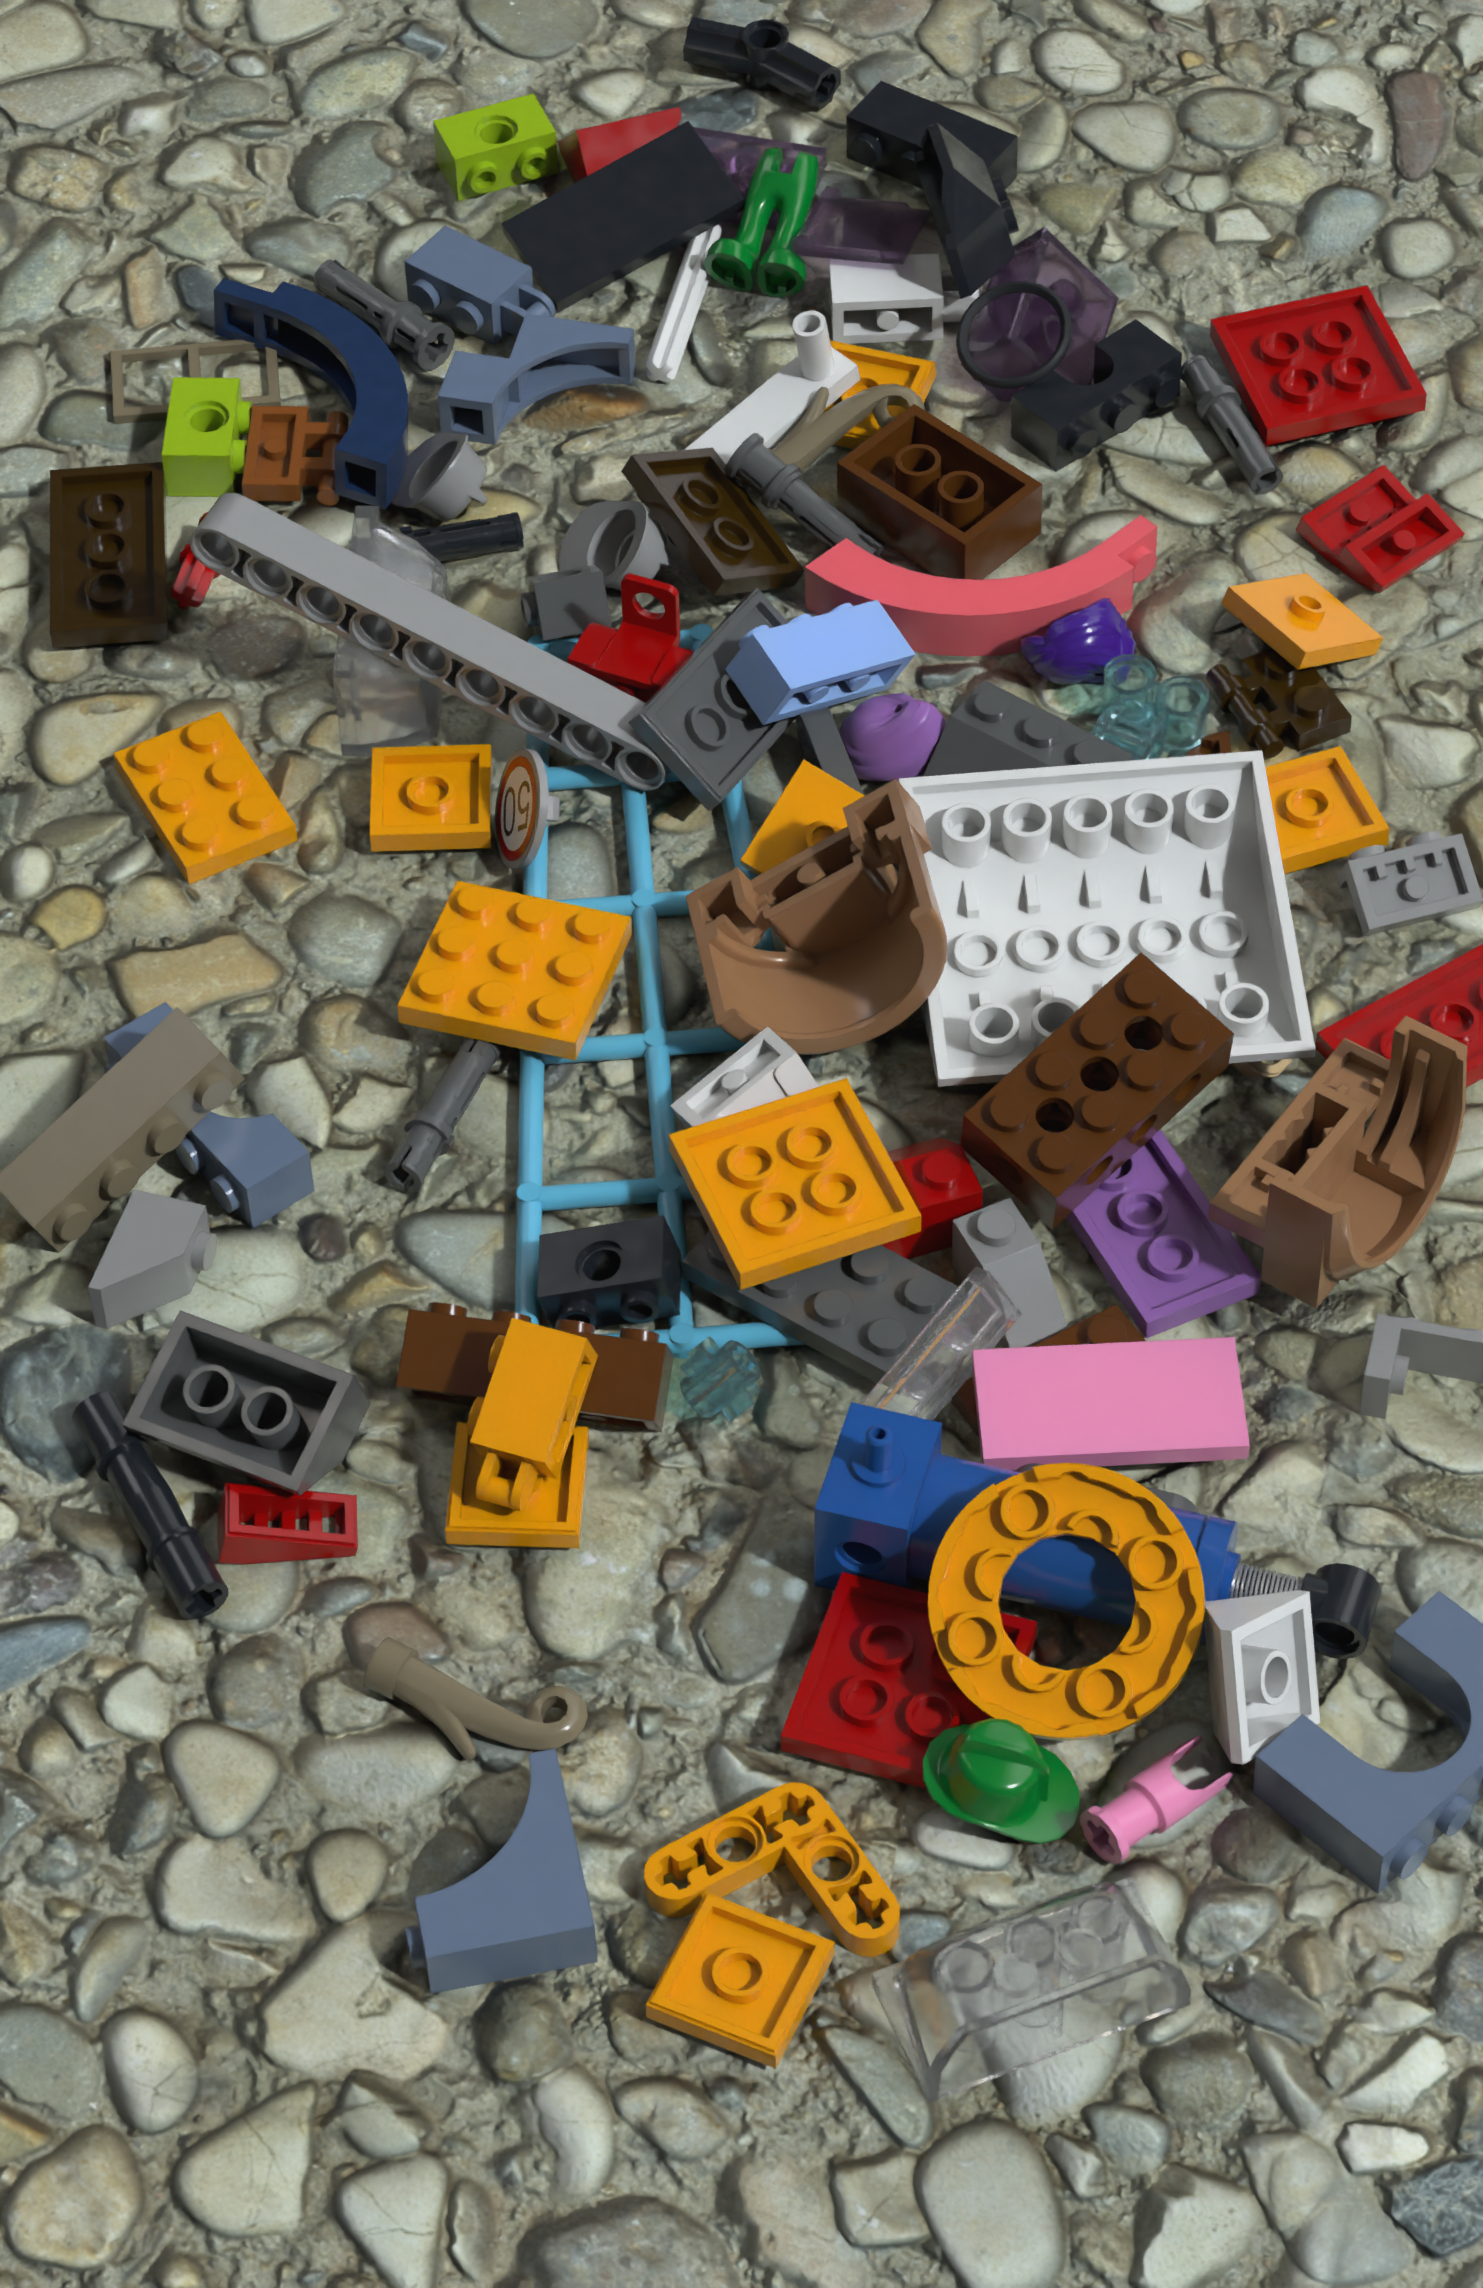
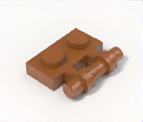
[242,406,349,506]

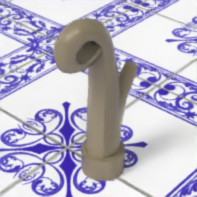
[767,384,925,473]
[364,1637,588,1760]

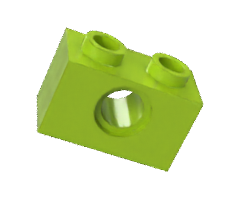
[433,93,559,201]
[161,377,253,497]

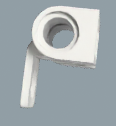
[670,1026,819,1129]

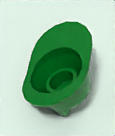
[922,1718,1080,1844]

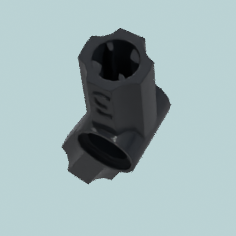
[683,17,841,110]

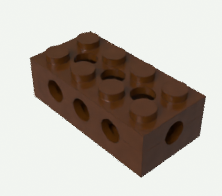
[961,952,1234,1230]

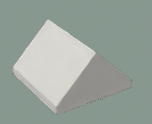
[1204,1590,1320,1765]

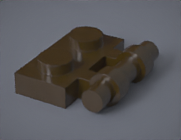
[1206,648,1352,758]

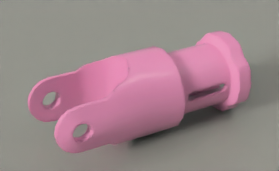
[1080,1736,1233,1865]

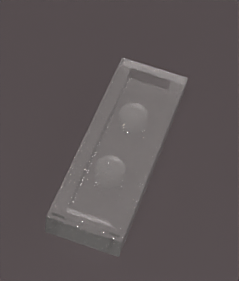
[860,1267,1022,1421]

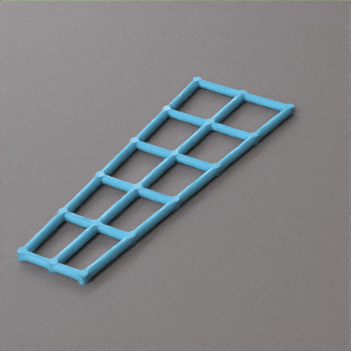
[515,624,806,1359]

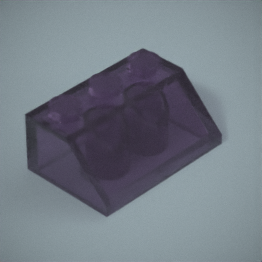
[961,227,1119,403]

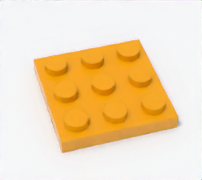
[397,881,632,1061]
[669,1078,921,1290]

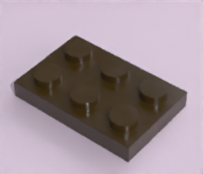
[621,448,805,596]

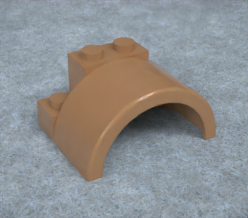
[686,779,947,1054]

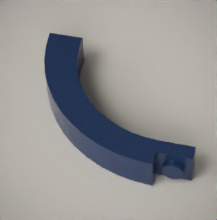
[213,278,408,509]

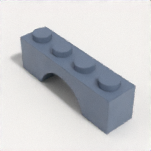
[104,1002,315,1229]

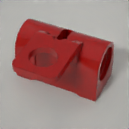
[567,573,694,703]

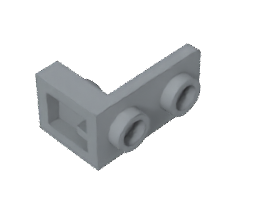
[1360,1313,1483,1419]

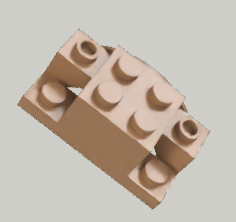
[1208,1015,1467,1309]

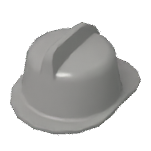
[391,432,488,522]
[559,501,675,590]

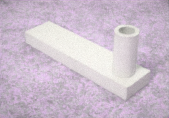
[684,311,860,482]

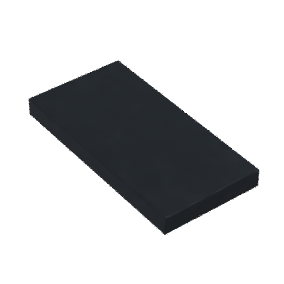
[502,121,745,313]

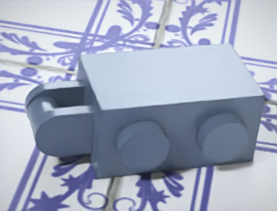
[404,225,556,345]

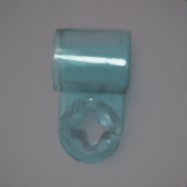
[1091,654,1209,760]

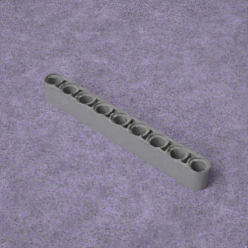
[190,493,671,791]

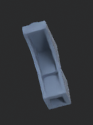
[438,314,636,445]

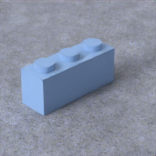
[725,600,916,725]

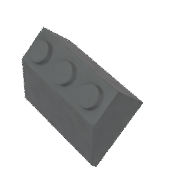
[923,680,1133,776]
[122,1310,370,1496]

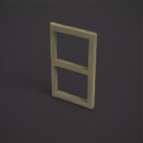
[108,340,281,424]

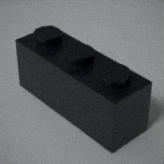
[846,81,1018,190]

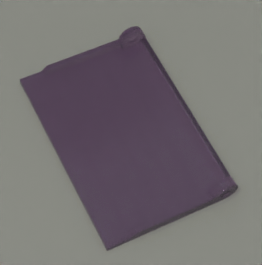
[792,186,930,265]

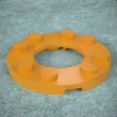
[928,1463,1206,1741]

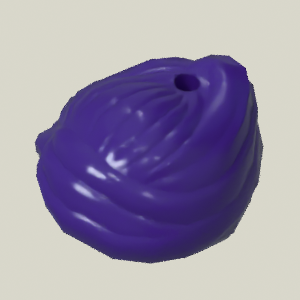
[1020,598,1136,685]

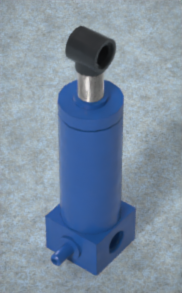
[815,1402,1381,1659]

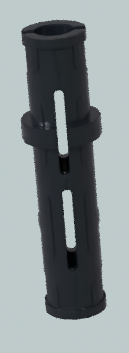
[348,512,524,573]

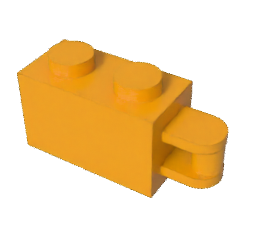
[467,1318,598,1512]

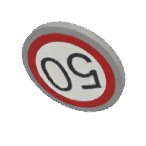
[495,748,560,870]

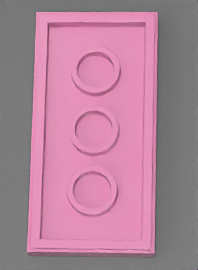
[972,1337,1250,1471]

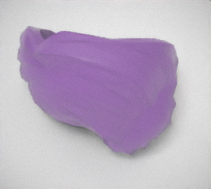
[839,693,946,782]

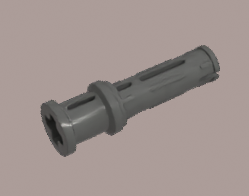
[314,259,455,371]
[724,433,883,557]

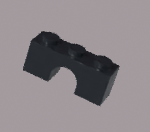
[1011,319,1182,472]

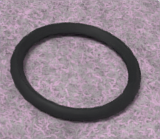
[956,281,1072,389]

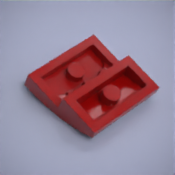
[1295,465,1465,593]

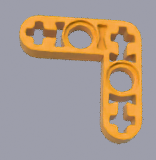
[644,1782,900,1957]

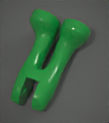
[704,147,819,298]

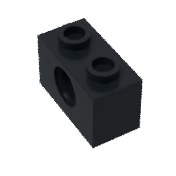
[537,1215,681,1329]

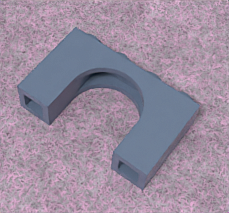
[1252,1591,1483,1894]

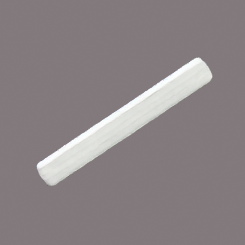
[646,225,722,384]

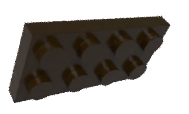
[50,462,169,648]

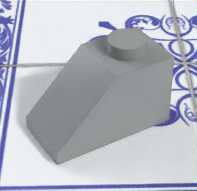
[88,1189,217,1329]
[952,1198,1068,1348]

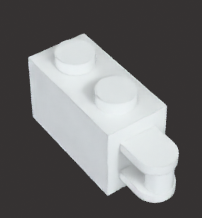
[829,253,981,344]

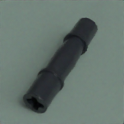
[72,1392,229,1620]

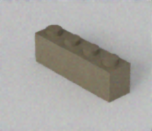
[0,1007,245,1253]

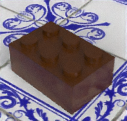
[837,404,1042,580]

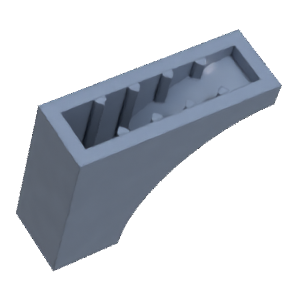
[405,1748,598,1994]

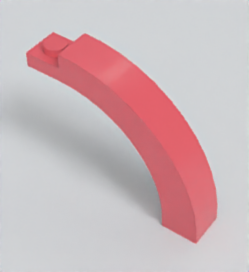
[805,515,1158,657]

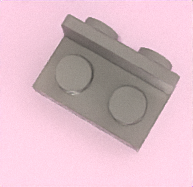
[1336,831,1483,936]

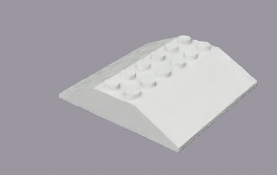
[899,750,1316,1087]

